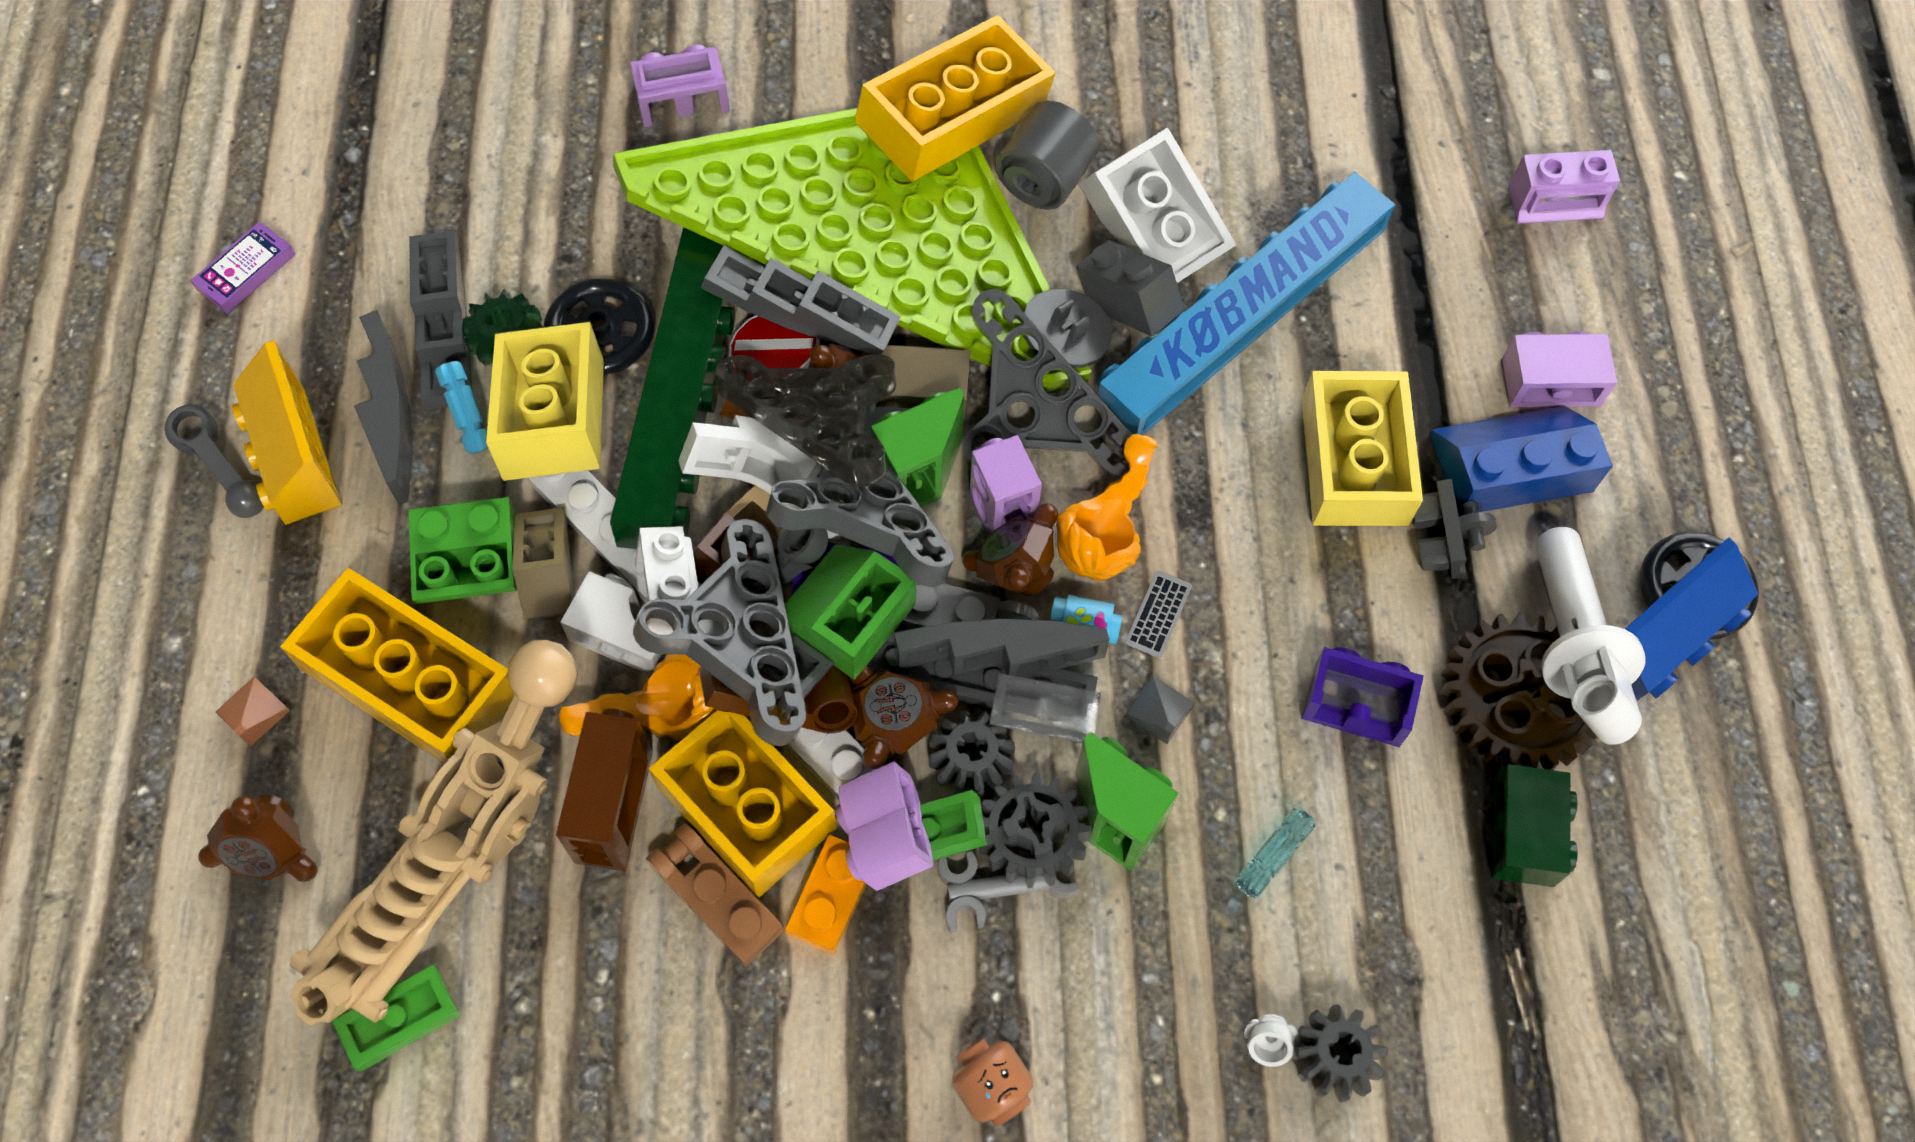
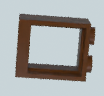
[556,708,653,871]

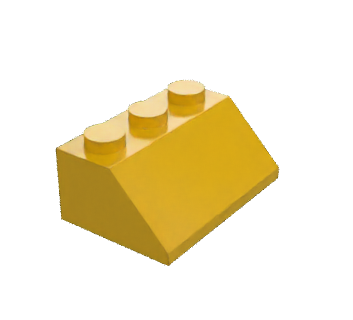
[231,340,342,525]

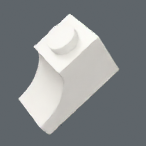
[560,571,666,675]

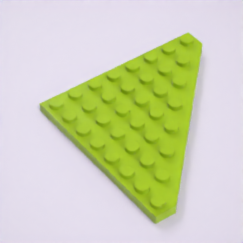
[613,108,1092,393]

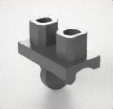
[1414,479,1497,579]

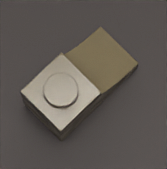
[512,507,575,619]

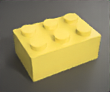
[486,322,604,481]
[1302,371,1423,526]

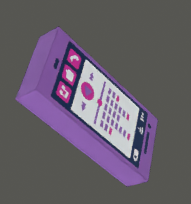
[190,221,296,314]

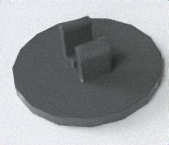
[1021,289,1113,369]

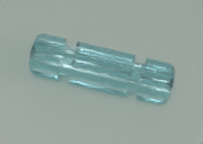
[1235,807,1316,898]

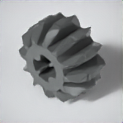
[928,710,1015,798]
[1292,1005,1388,1103]

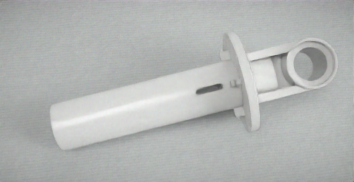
[1535,527,1645,745]

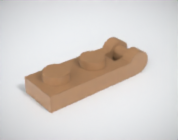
[645,823,785,968]

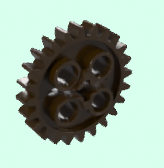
[1440,612,1597,770]

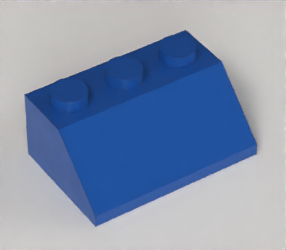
[1430,406,1613,516]
[1625,537,1759,701]

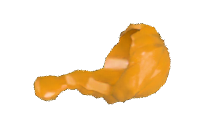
[1056,434,1158,581]
[558,654,718,741]

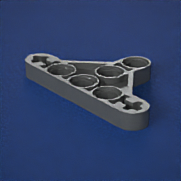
[963,289,1132,477]
[766,410,954,586]
[633,519,806,746]

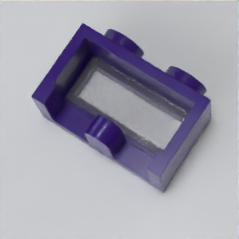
[1301,647,1424,747]

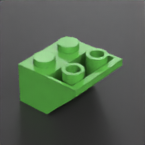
[871,387,964,507]
[408,497,517,604]
[785,545,916,680]
[1075,732,1179,872]

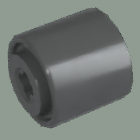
[996,100,1100,210]

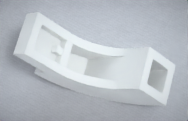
[678,415,845,539]

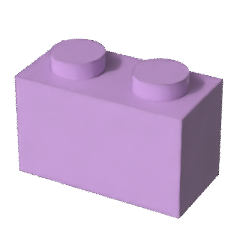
[1502,331,1617,407]

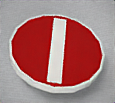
[729,315,821,386]

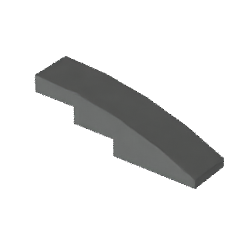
[409,230,472,411]
[701,245,901,356]
[354,310,413,505]
[894,619,1110,682]

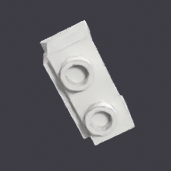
[635,526,699,635]

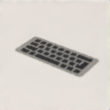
[1125,571,1192,658]

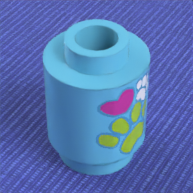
[1050,594,1122,645]

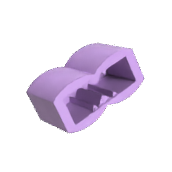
[836,761,933,891]

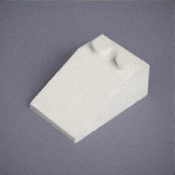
[1079,128,1236,283]

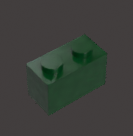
[1491,764,1578,887]

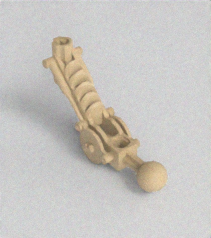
[289,640,578,1026]

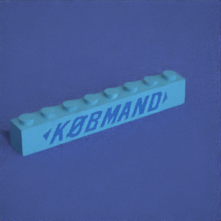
[1098,172,1395,435]

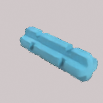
[435,361,488,454]

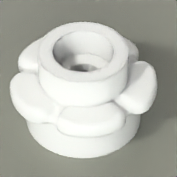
[1244,1014,1299,1067]

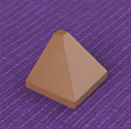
[215,676,290,747]

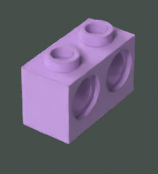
[970,435,1042,535]

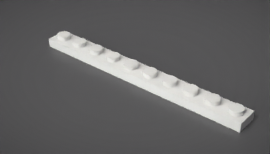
[524,470,876,802]

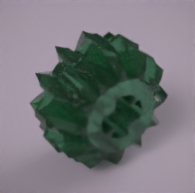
[462,288,543,367]

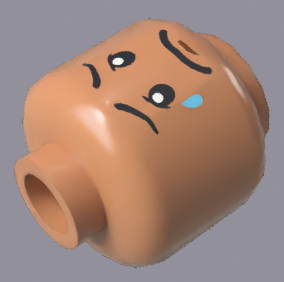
[951,1037,1033,1127]

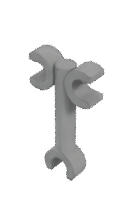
[938,851,1079,933]

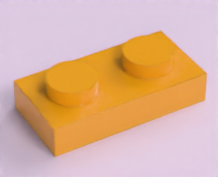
[785,834,866,955]

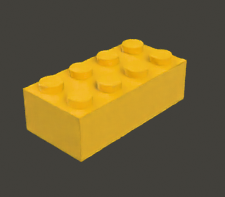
[855,15,1056,182]
[280,567,515,764]

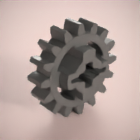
[979,773,1091,888]

